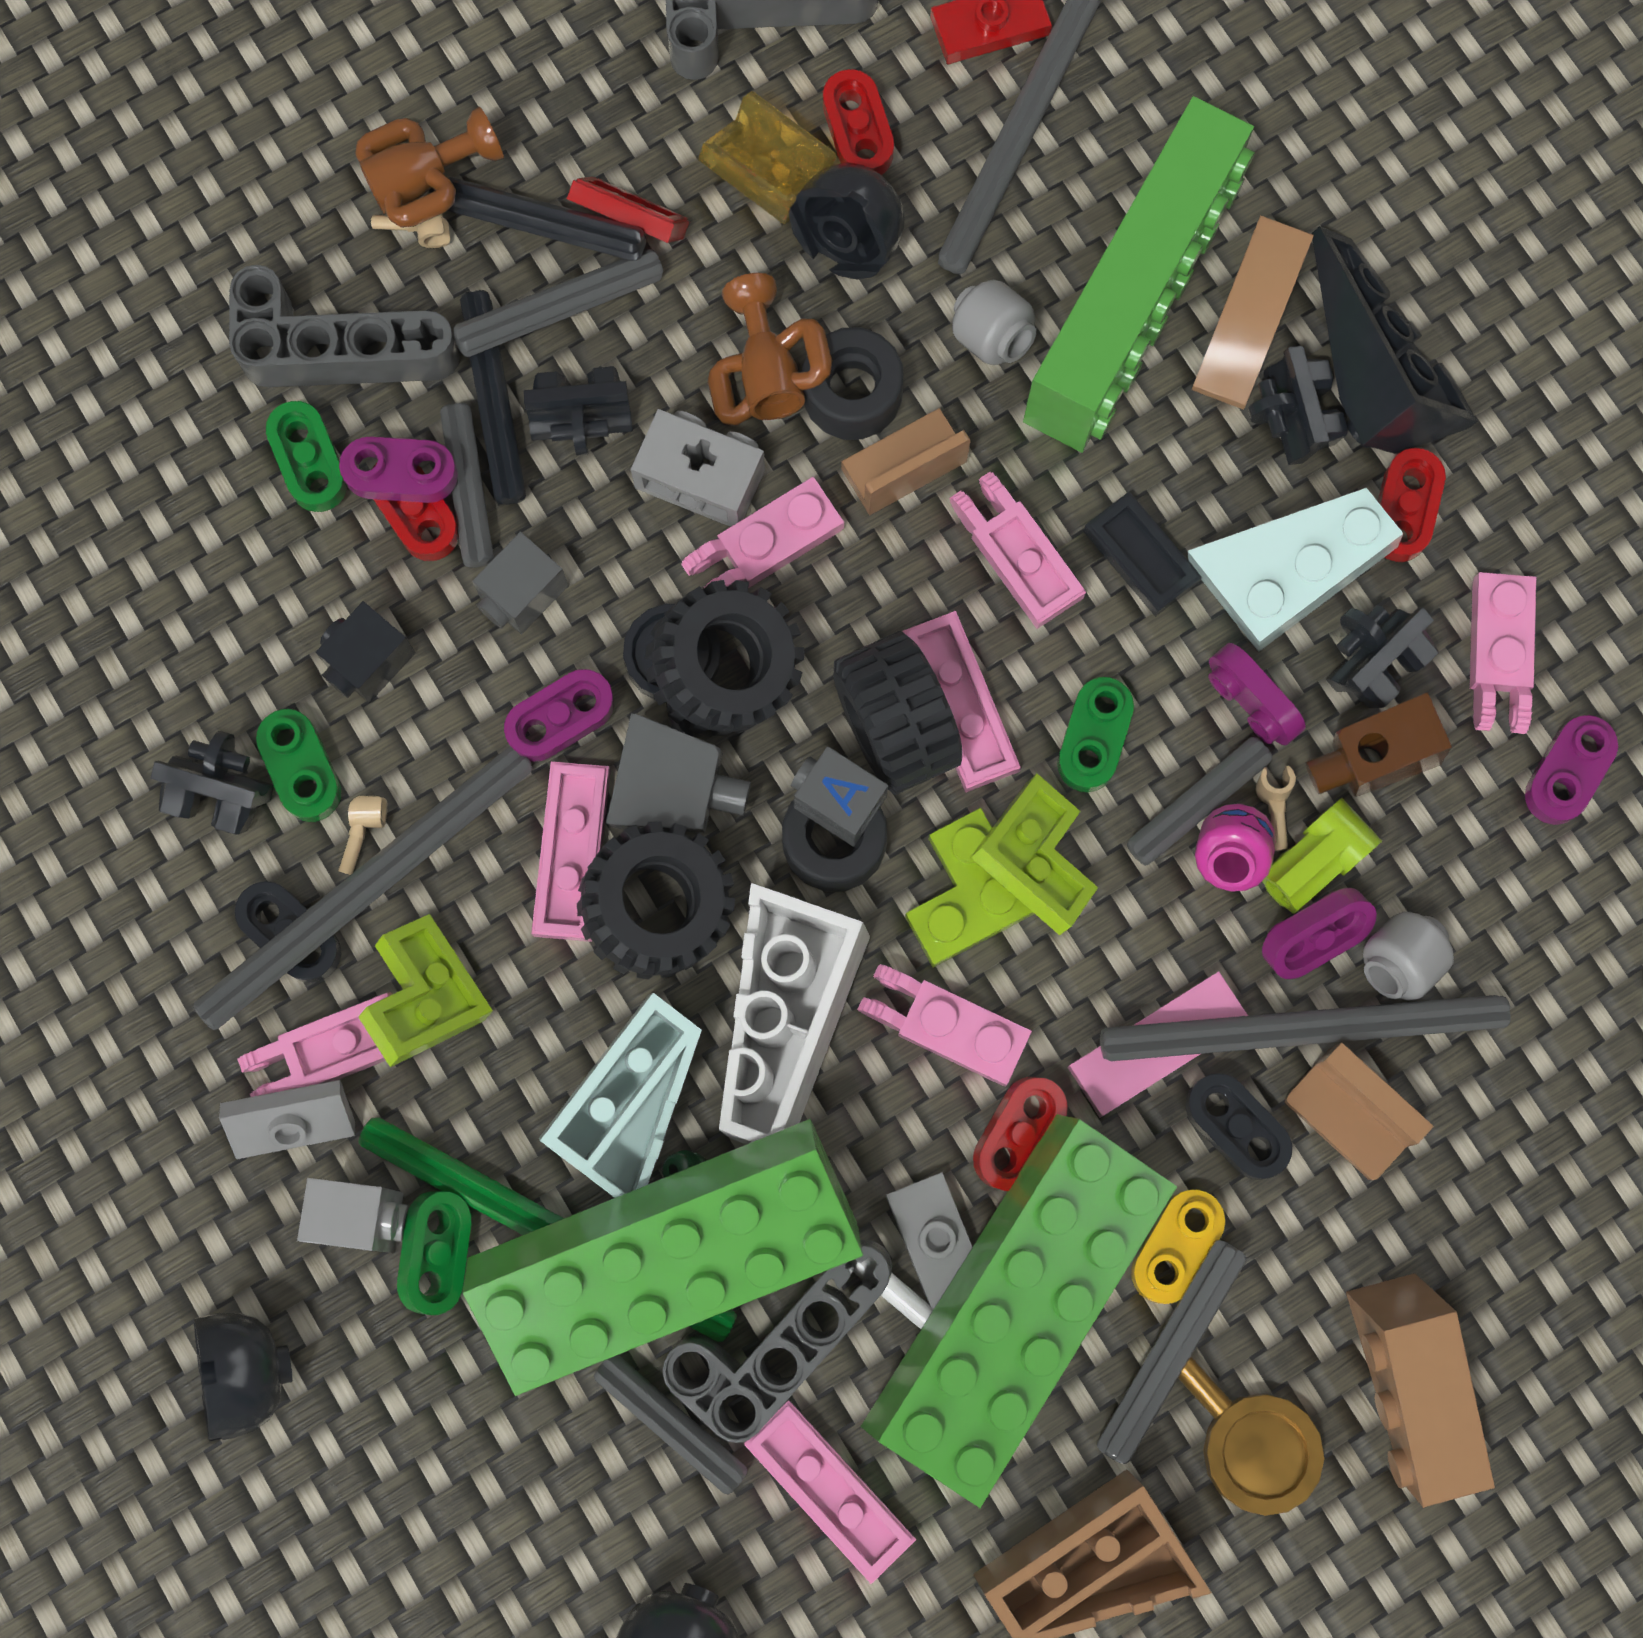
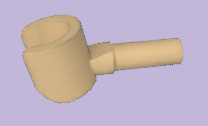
[371,214,450,248]
[1256,766,1296,851]
[339,795,387,875]

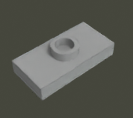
[219,1080,355,1159]
[886,1172,973,1309]

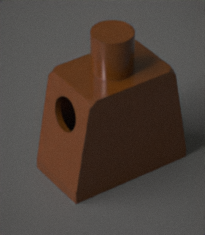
[1305,692,1452,797]

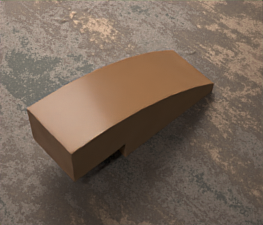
[1191,215,1314,410]

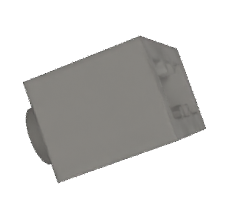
[631,409,765,527]
[297,1178,410,1253]

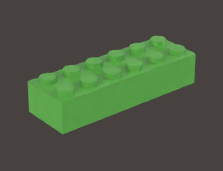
[1023,96,1255,453]
[860,1114,1177,1508]
[463,1118,863,1396]

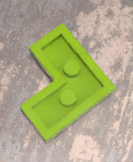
[970,774,1098,935]
[905,808,1034,968]
[358,914,493,1067]

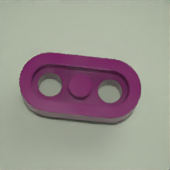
[339,437,458,503]
[1208,643,1306,746]
[504,669,614,761]
[1525,715,1618,825]
[1262,888,1377,979]

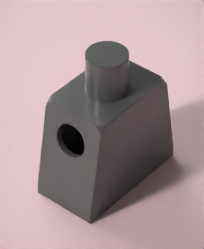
[606,713,751,833]

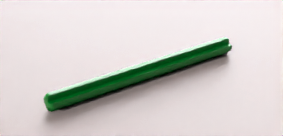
[358,1117,737,1342]

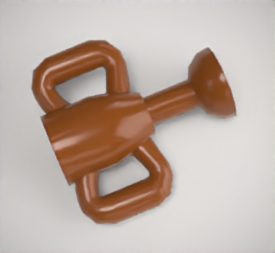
[355,106,504,228]
[708,273,832,425]

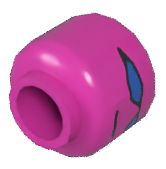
[1195,804,1276,892]

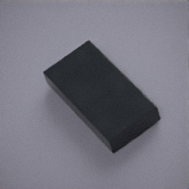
[1083,492,1202,617]

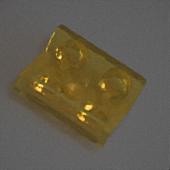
[698,91,836,224]

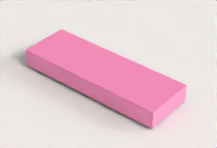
[902,611,1021,793]
[531,761,611,942]
[1068,971,1248,1118]
[744,1400,916,1584]

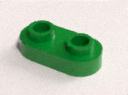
[266,401,347,512]
[1057,677,1134,792]
[256,709,341,822]
[397,1191,471,1315]

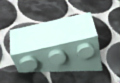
[1188,488,1403,652]
[539,993,702,1198]

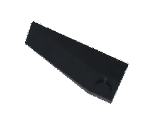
[1311,226,1478,454]

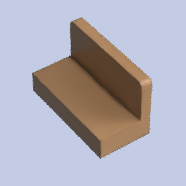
[841,408,971,516]
[1285,1043,1434,1180]

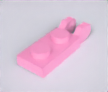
[949,472,1086,629]
[681,477,844,588]
[1469,572,1536,734]
[857,964,1032,1087]
[237,992,393,1097]

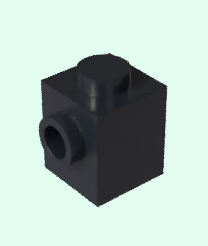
[316,601,416,703]

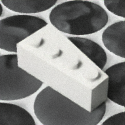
[719,883,870,1144]

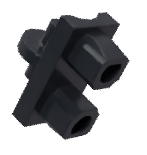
[1248,346,1348,465]
[524,366,633,456]
[1326,605,1439,708]
[150,730,274,835]

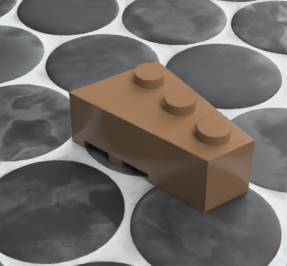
[1346,1273,1495,1508]
[973,1469,1211,1638]

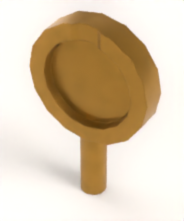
[1178,1357,1324,1516]

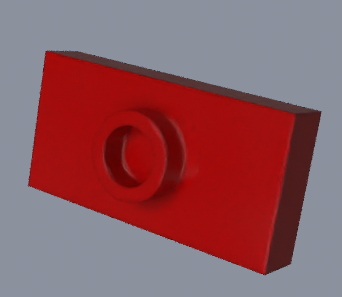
[930,0,1052,65]
[567,176,690,243]

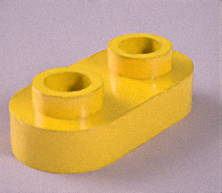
[1131,1190,1225,1304]

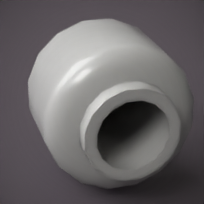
[952,279,1036,365]
[1363,912,1454,1000]

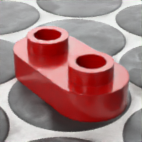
[823,69,894,175]
[1378,448,1446,562]
[371,463,459,561]
[973,1077,1068,1191]

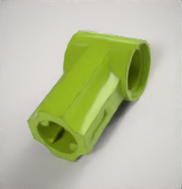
[1262,798,1382,914]

